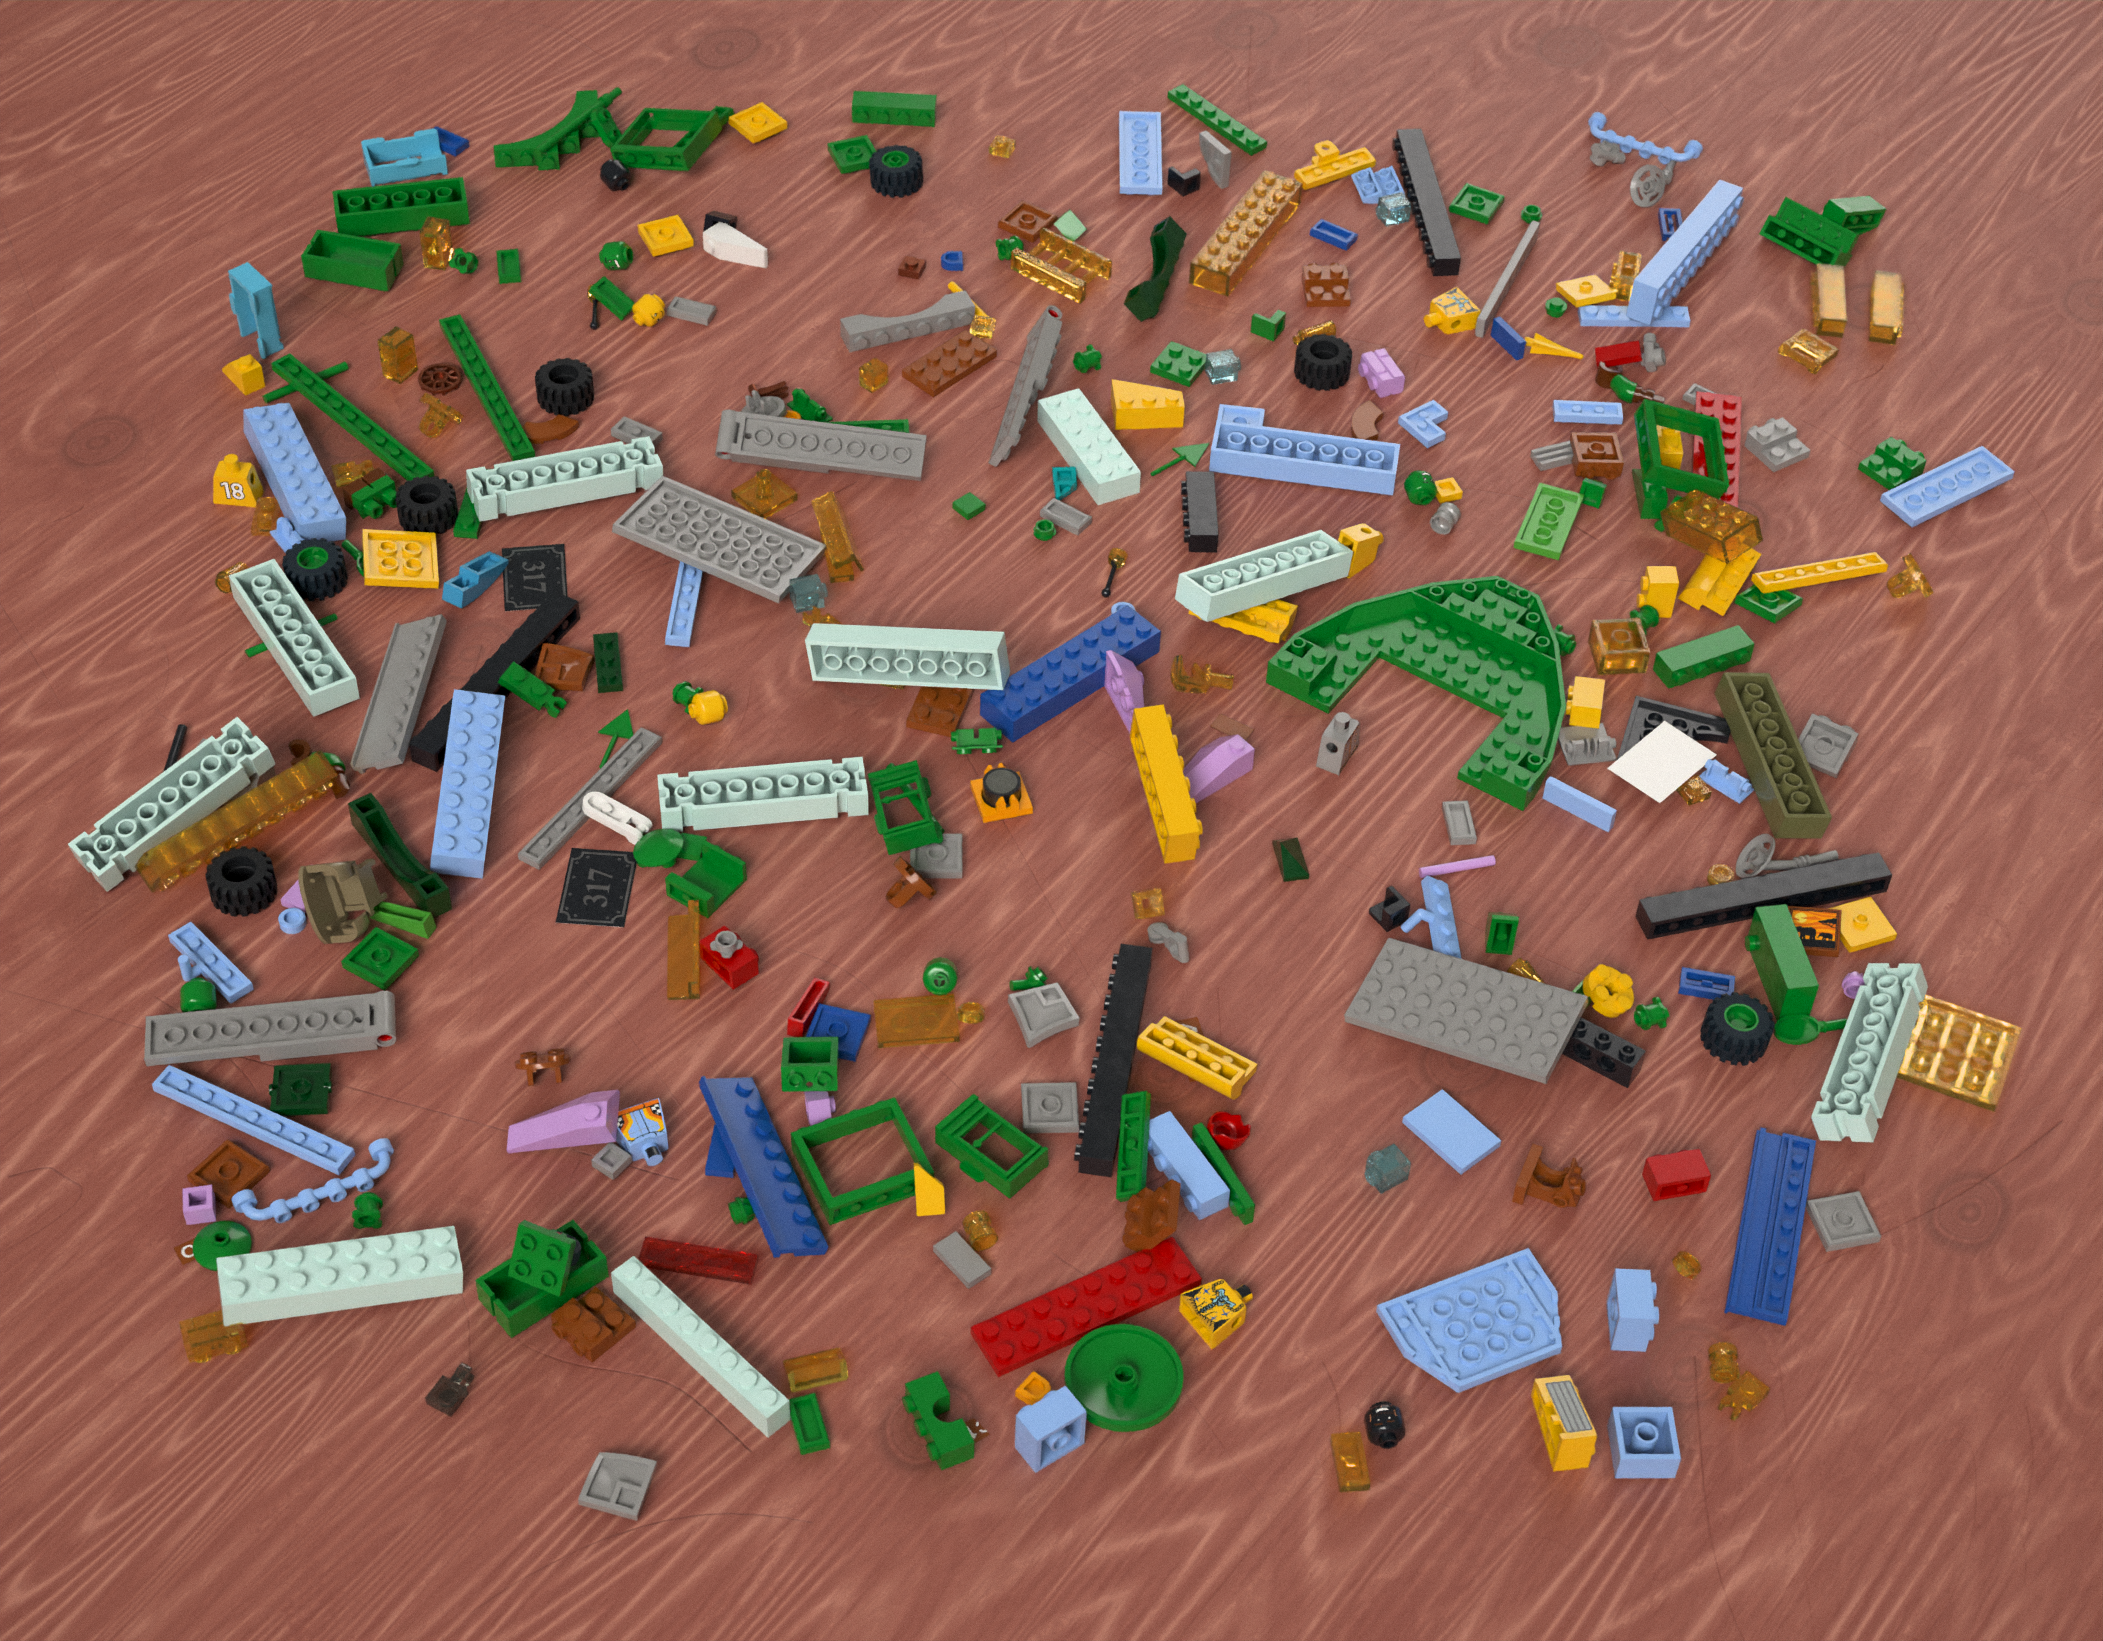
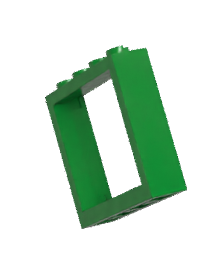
[610,108,722,171]
[1634,399,1730,501]
[791,1097,934,1226]

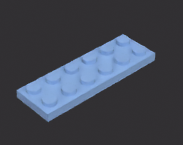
[1119,111,1162,195]
[1880,446,2015,527]

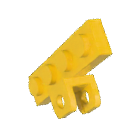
[1294,140,1376,190]

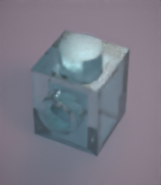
[1376,192,1411,227]
[1205,349,1241,385]
[789,574,828,613]
[1364,1144,1411,1194]

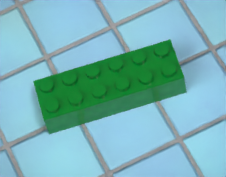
[332,177,470,236]

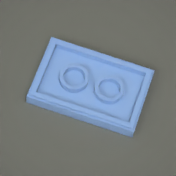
[1402,1089,1501,1175]

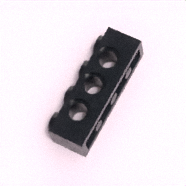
[1562,1018,1646,1088]

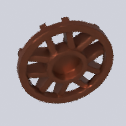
[418,363,461,396]

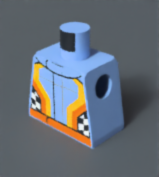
[616,1098,668,1166]

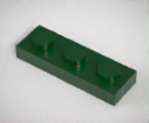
[593,632,623,693]

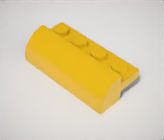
[1678,532,1761,616]
[1188,599,1298,644]
[1137,1016,1258,1100]

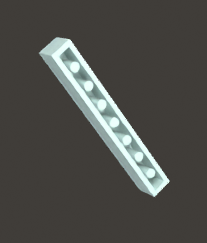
[611,1256,790,1438]

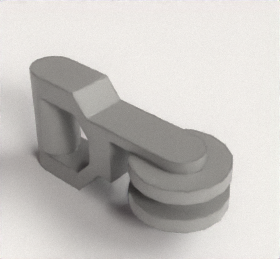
[1147,922,1190,963]

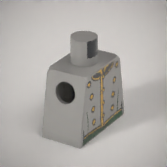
[1316,712,1360,775]

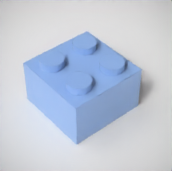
[1606,1268,1659,1352]
[1015,1386,1087,1473]
[1607,1407,1681,1478]

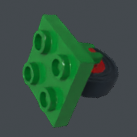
[508,1220,581,1297]

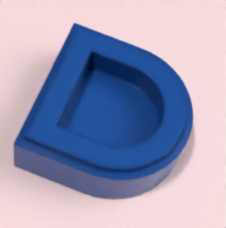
[941,251,963,271]

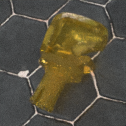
[1170,655,1234,694]

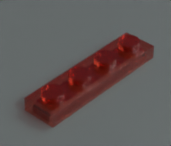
[638,1236,758,1285]

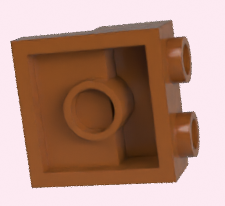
[1302,263,1351,307]
[1570,432,1624,480]
[1122,1179,1181,1252]
[551,1287,636,1363]

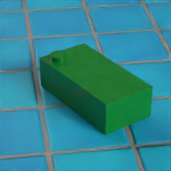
[1745,904,1819,1021]

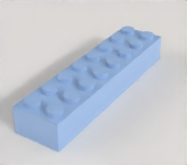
[243,403,346,542]
[1209,420,1400,495]
[430,689,505,879]

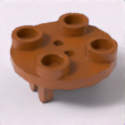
[515,1048,571,1086]

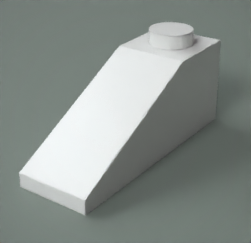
[703,222,768,268]

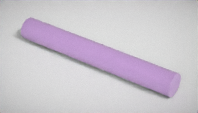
[1419,855,1495,878]

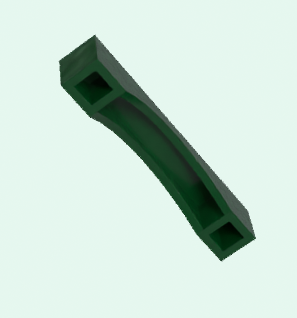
[1124,216,1187,322]
[348,793,452,919]

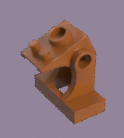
[1512,1144,1586,1208]

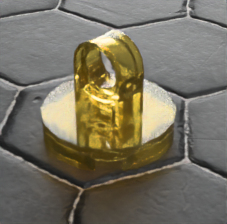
[419,393,464,438]
[1886,553,1934,598]

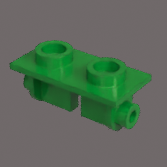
[787,388,833,422]
[951,727,1003,754]

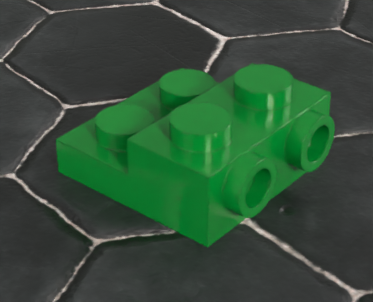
[1858,437,1927,490]

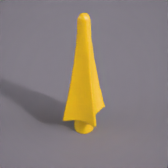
[1524,333,1583,359]

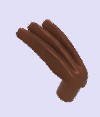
[748,381,789,399]

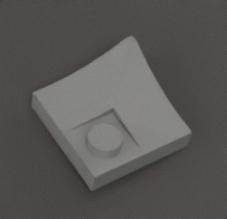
[1199,130,1231,189]
[1008,982,1080,1048]
[578,1452,657,1521]

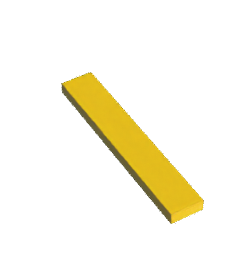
[1751,552,1888,594]

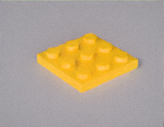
[362,529,439,589]

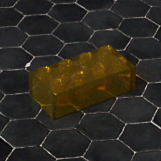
[1660,489,1763,564]

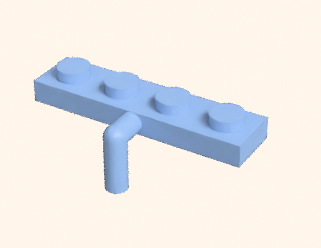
[1401,875,1462,959]
[168,922,254,1003]

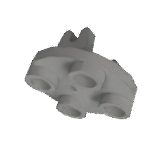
[741,390,787,417]

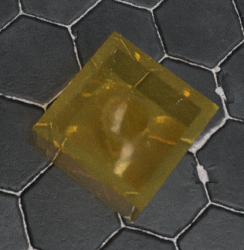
[1588,618,1650,675]

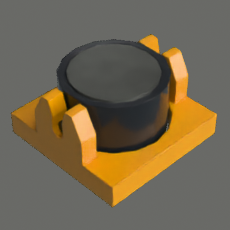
[970,763,1033,823]

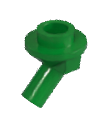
[1009,966,1048,991]

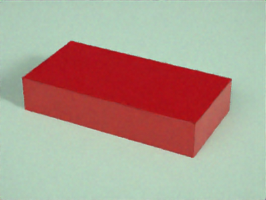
[1595,340,1642,369]

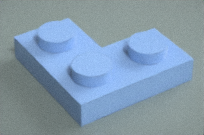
[1398,400,1448,448]

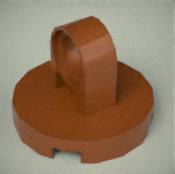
[885,856,937,908]

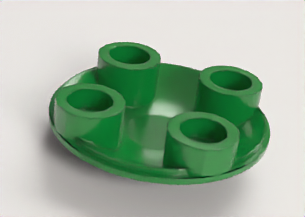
[633,828,684,868]

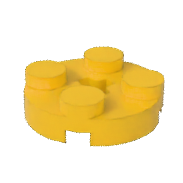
[1583,964,1634,1018]

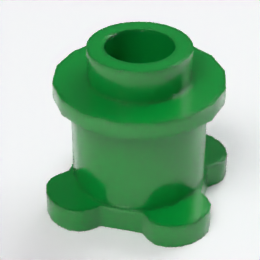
[995,235,1024,261]
[449,248,478,274]
[1073,344,1102,373]
[1627,605,1659,637]
[1554,624,1577,657]
[672,681,704,715]
[1633,996,1669,1031]
[352,1192,383,1229]

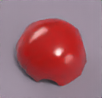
[1206,1111,1251,1150]

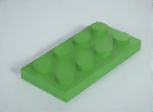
[1513,483,1584,560]

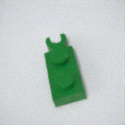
[498,661,567,718]

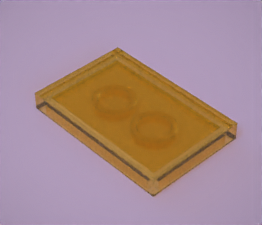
[873,994,960,1048]

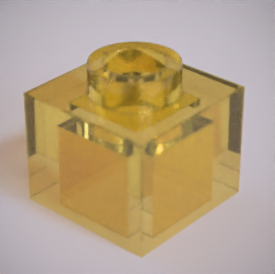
[859,357,888,393]
[1131,888,1165,919]

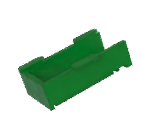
[868,760,944,855]
[935,1093,1049,1199]

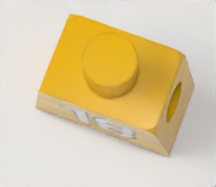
[213,454,264,508]

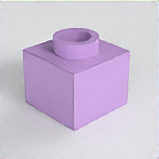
[804,1091,836,1126]
[183,1185,216,1225]

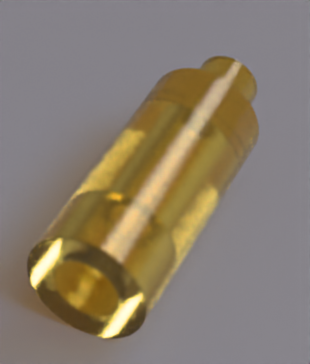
[1292,320,1336,345]

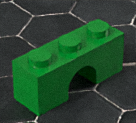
[902,1371,974,1471]

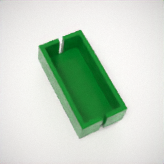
[301,229,404,291]
[475,1220,609,1338]

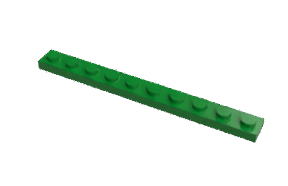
[439,314,535,461]
[271,353,434,481]

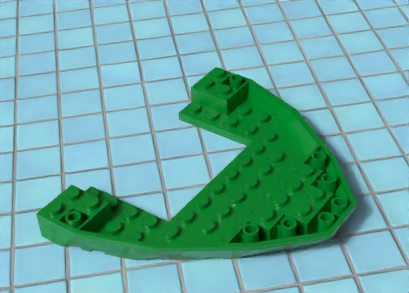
[1266,576,1566,811]

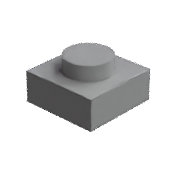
[591,1142,632,1180]

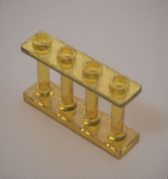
[1011,227,1112,304]

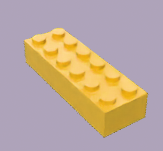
[1129,704,1203,864]

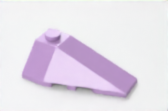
[1104,650,1144,734]
[1183,734,1255,803]
[507,1090,620,1153]

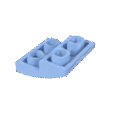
[1351,166,1405,204]

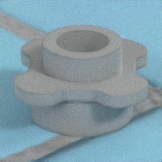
[710,931,743,958]

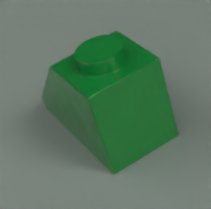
[1485,912,1519,955]

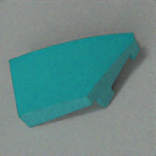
[1052,467,1077,501]

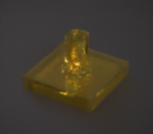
[731,469,798,519]

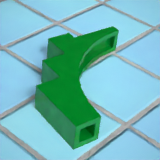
[494,90,600,171]

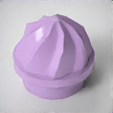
[1842,971,1865,999]

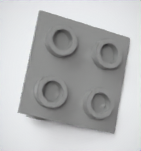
[1558,723,1616,766]

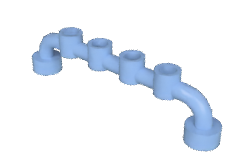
[1588,112,1703,165]
[231,1138,394,1223]

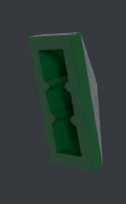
[1272,837,1309,882]

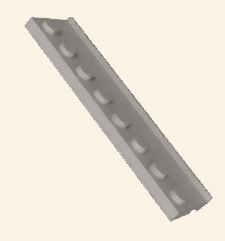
[350,614,447,774]

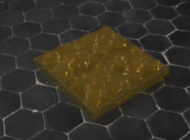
[1896,995,2022,1112]

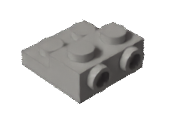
[1744,417,1811,472]
[1798,714,1859,778]

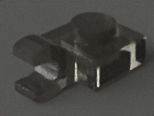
[425,1363,474,1417]

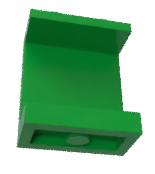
[665,840,747,918]

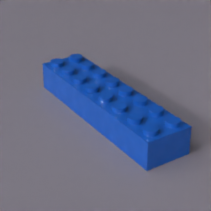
[980,605,1161,743]

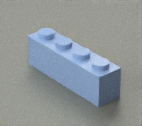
[1148,1111,1230,1220]

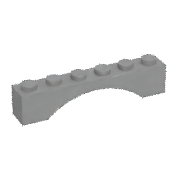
[840,290,975,352]

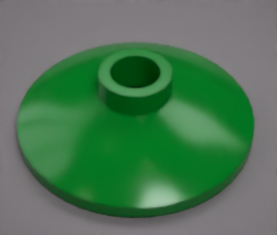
[192,1221,252,1271]

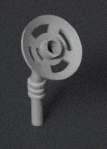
[1630,160,1676,208]
[1736,834,1838,879]

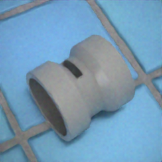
[1430,502,1461,535]

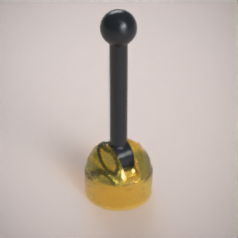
[587,284,600,330]
[1101,548,1128,598]

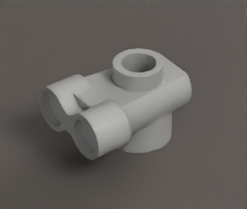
[1590,141,1626,166]
[1640,333,1666,372]

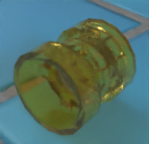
[962,1211,998,1251]
[1708,1342,1740,1383]

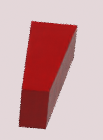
[787,977,830,1037]

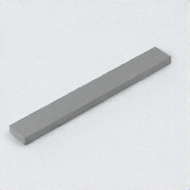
[1475,221,1540,338]
[518,727,662,870]

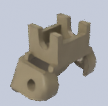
[298,859,387,944]

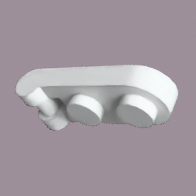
[582,792,653,845]

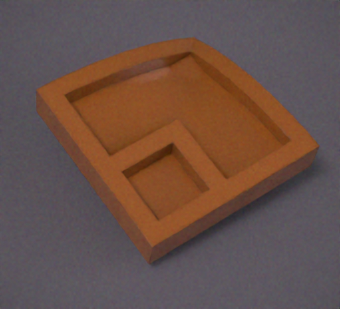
[534,643,595,691]

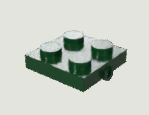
[269,1063,333,1116]

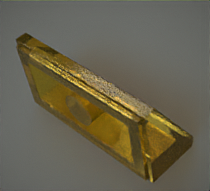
[783,1347,848,1392]

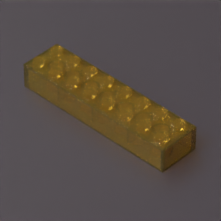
[1189,170,1303,297]
[134,749,338,893]

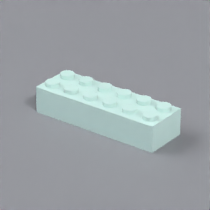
[1037,388,1141,505]

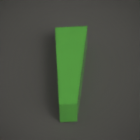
[369,901,437,939]

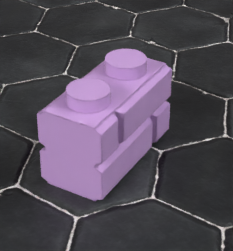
[1358,348,1405,398]

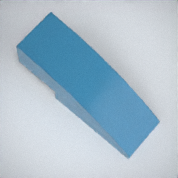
[442,551,509,609]

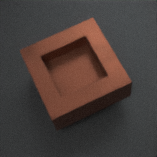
[898,256,926,280]

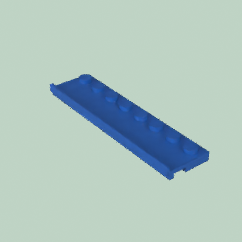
[699,1076,829,1258]
[1724,1127,1816,1326]

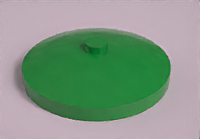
[1064,1324,1184,1432]

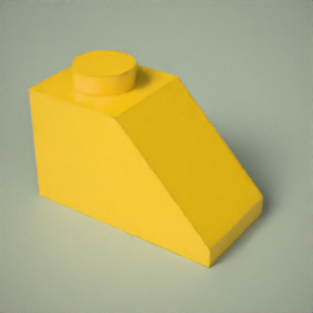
[222,354,265,396]

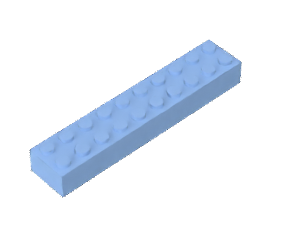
[1626,180,1744,325]

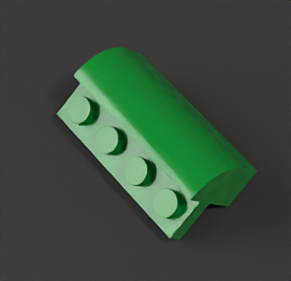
[1759,197,1860,273]

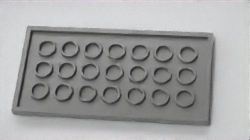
[612,476,827,603]
[1344,938,1588,1084]

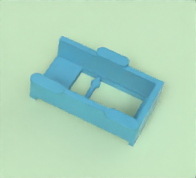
[361,129,448,187]
[228,262,284,359]

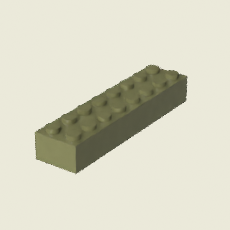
[1714,672,1832,839]

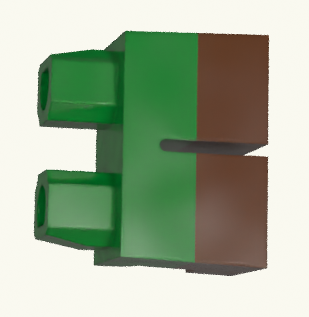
[342,467,397,519]

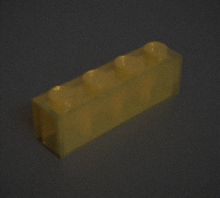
[1810,264,1847,338]
[1868,270,1905,345]

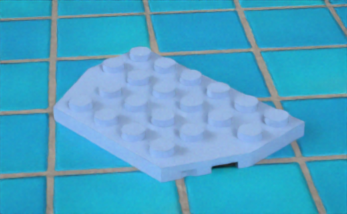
[1376,1248,1562,1393]

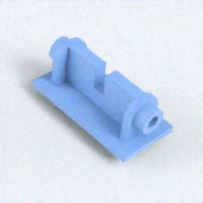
[270,517,305,552]
[1698,759,1754,804]

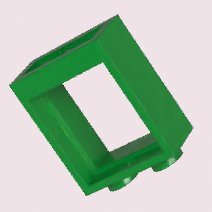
[781,1037,839,1092]

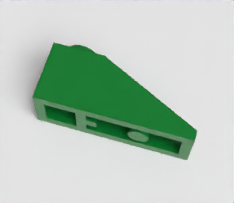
[1632,469,1668,519]

